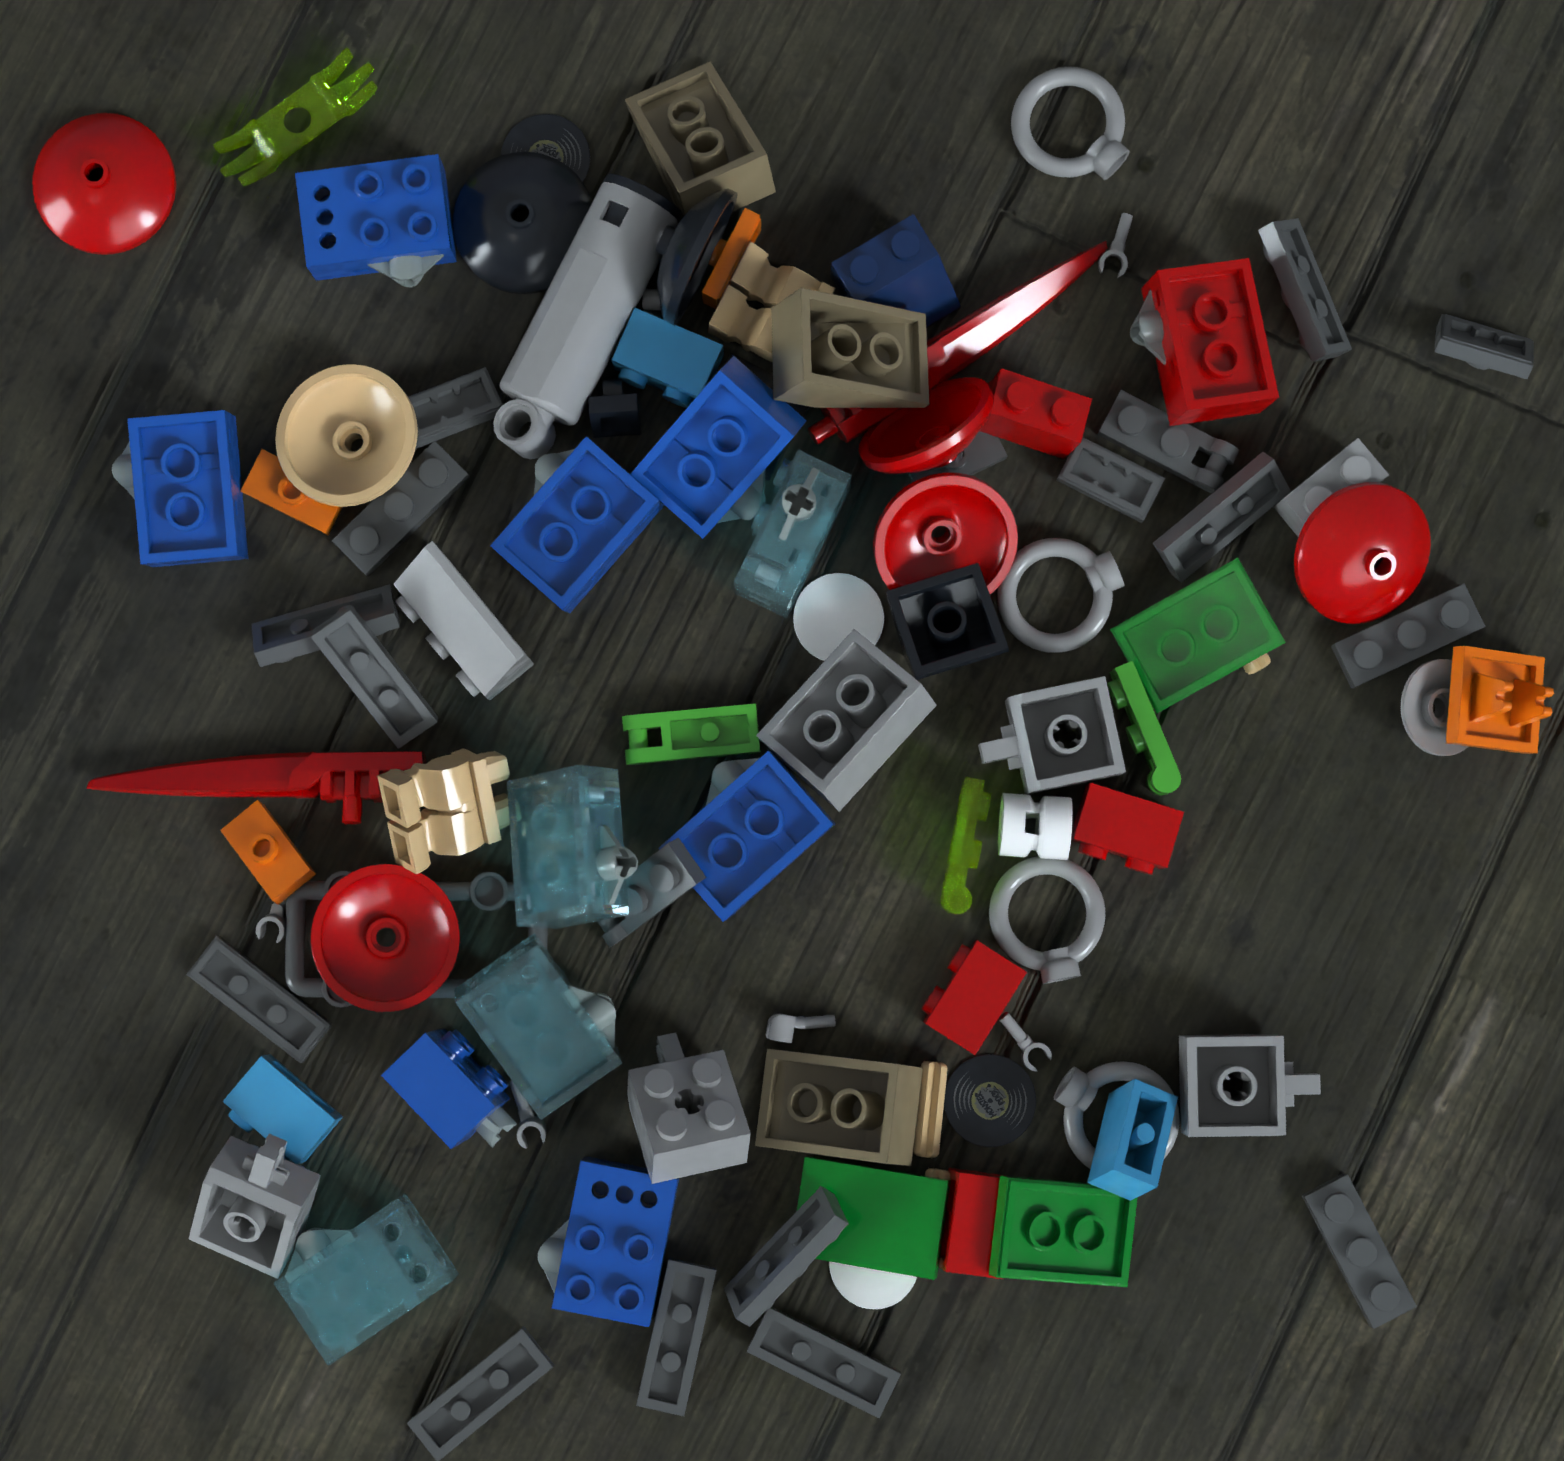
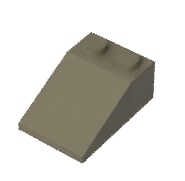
[625,61,776,218]
[771,288,929,408]
[755,1049,923,1166]

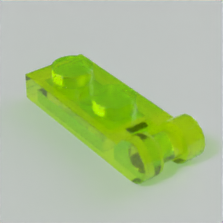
[941,777,991,915]

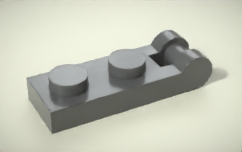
[1097,390,1240,493]
[582,837,707,948]

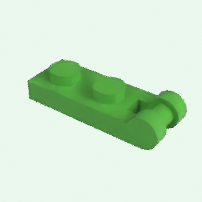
[1107,661,1181,796]
[622,703,760,765]

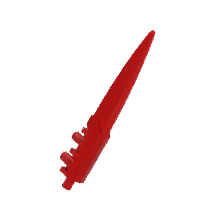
[807,241,1107,445]
[86,751,427,825]

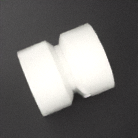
[998,793,1073,860]

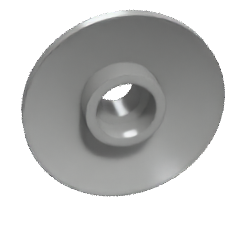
[1401,659,1469,756]

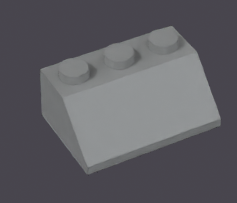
[393,541,534,700]
[756,629,936,812]

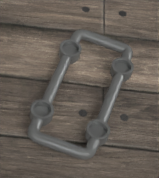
[285,871,548,1008]

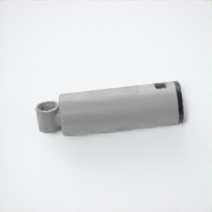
[493,173,683,459]

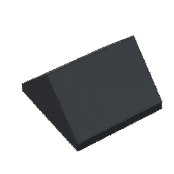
[886,563,1009,680]

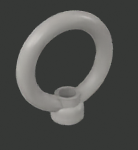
[1011,67,1130,180]
[997,538,1125,653]
[989,856,1106,984]
[1054,1061,1180,1169]

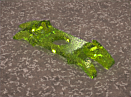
[213,47,378,186]

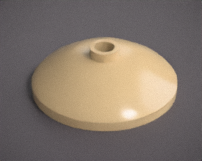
[275,364,418,507]

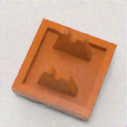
[1446,646,1554,754]

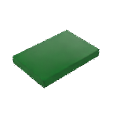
[1110,558,1286,713]
[797,1156,951,1280]
[988,1175,1138,1287]

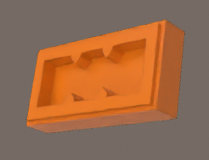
[702,208,761,309]
[240,449,343,535]
[220,800,316,905]

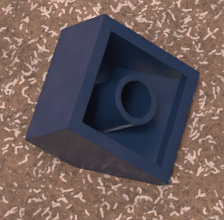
[830,214,961,329]

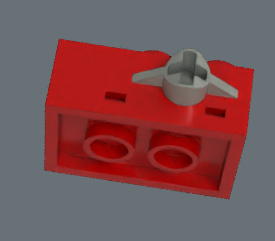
[1130,258,1279,426]

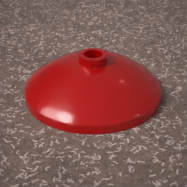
[32,113,176,255]
[859,377,994,474]
[873,472,1018,594]
[1294,482,1431,624]
[311,864,460,1012]

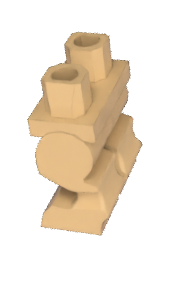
[708,242,835,362]
[377,748,519,875]

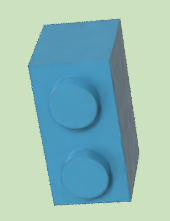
[612,308,724,408]
[223,1054,343,1164]
[1087,1079,1178,1201]

